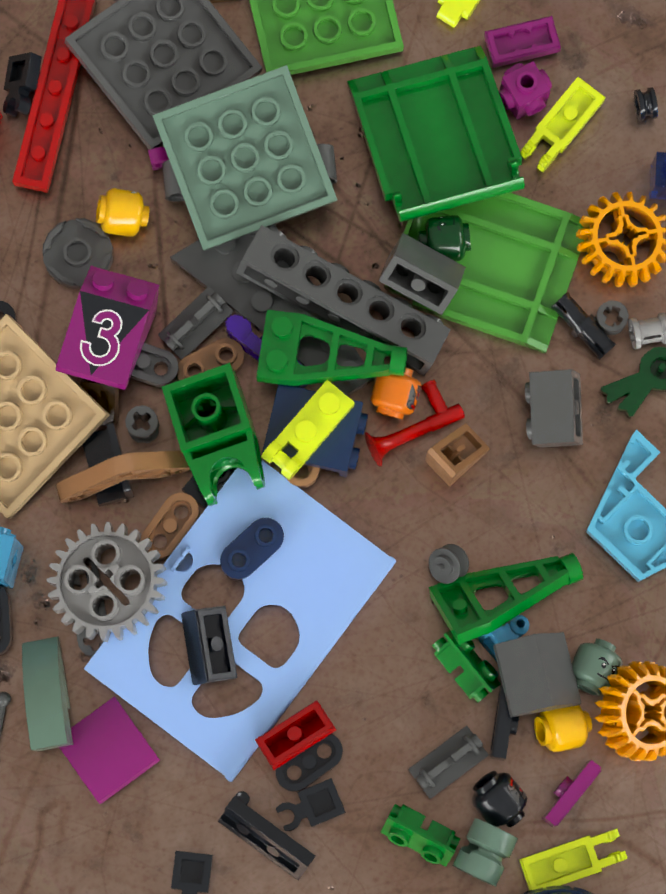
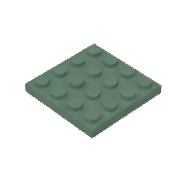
[152,65,338,251]

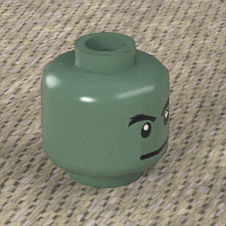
[572,639,623,696]

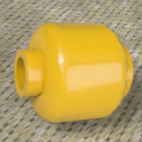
[96,188,150,237]
[534,705,592,752]

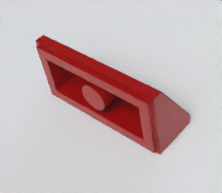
[255,700,336,770]

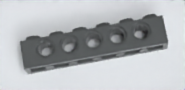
[236,225,451,376]

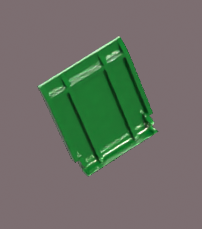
[347,45,525,222]

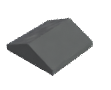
[493,632,582,718]

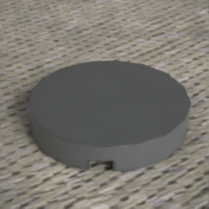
[43,218,113,289]

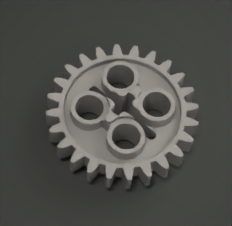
[47,522,167,642]

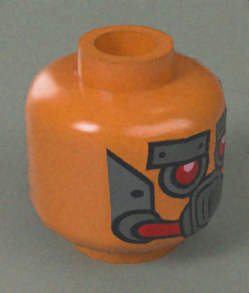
[370,368,421,420]

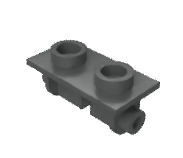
[158,286,234,360]
[408,726,489,799]

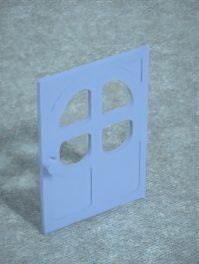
[84,460,396,782]

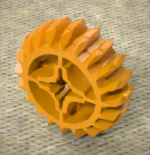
[576,191,666,287]
[594,661,666,762]

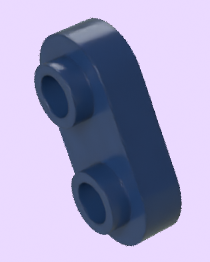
[220,518,284,580]

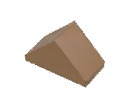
[425,423,490,487]

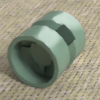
[452,818,518,887]

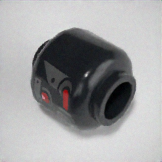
[472,771,528,827]

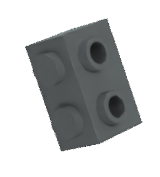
[379,233,466,315]
[525,369,583,448]

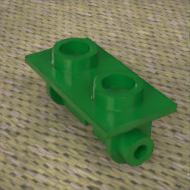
[432,631,501,703]
[380,804,461,867]

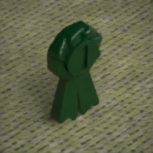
[600,347,666,418]

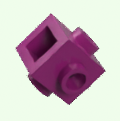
[499,61,552,120]

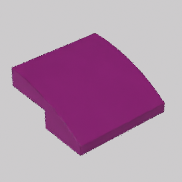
[59,696,160,804]

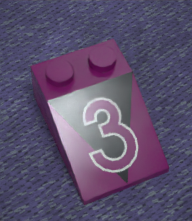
[55,266,160,390]

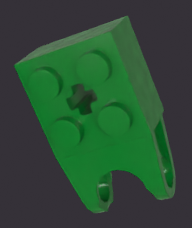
[162,363,265,506]

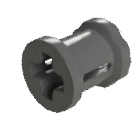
[125,405,160,443]

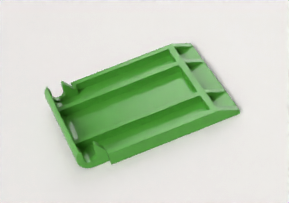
[384,193,585,353]

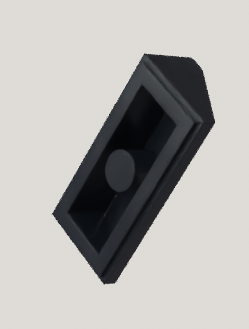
[181,606,237,685]

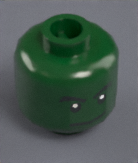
[418,215,471,261]

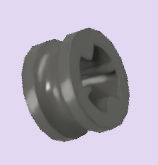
[595,301,629,335]

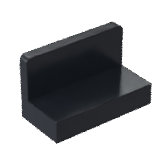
[83,422,134,507]

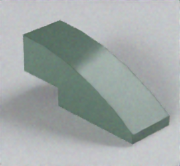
[22,636,73,751]

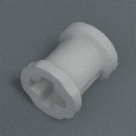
[628,312,666,350]

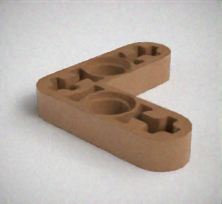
[56,450,190,503]

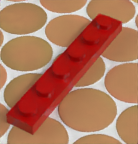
[12,0,97,193]

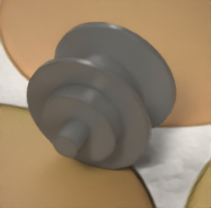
[429,544,469,584]

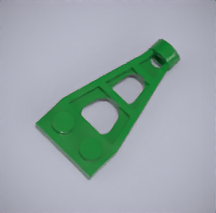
[256,310,408,386]
[429,553,584,645]

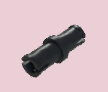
[551,292,616,360]

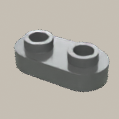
[130,343,179,387]

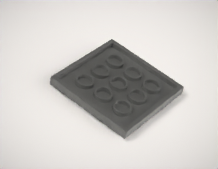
[65,0,263,150]

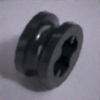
[634,87,658,121]

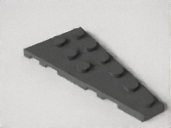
[170,225,374,396]

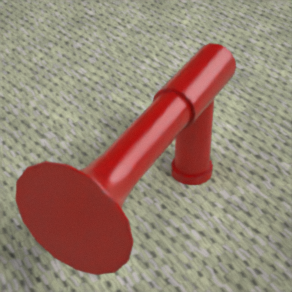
[365,379,465,467]

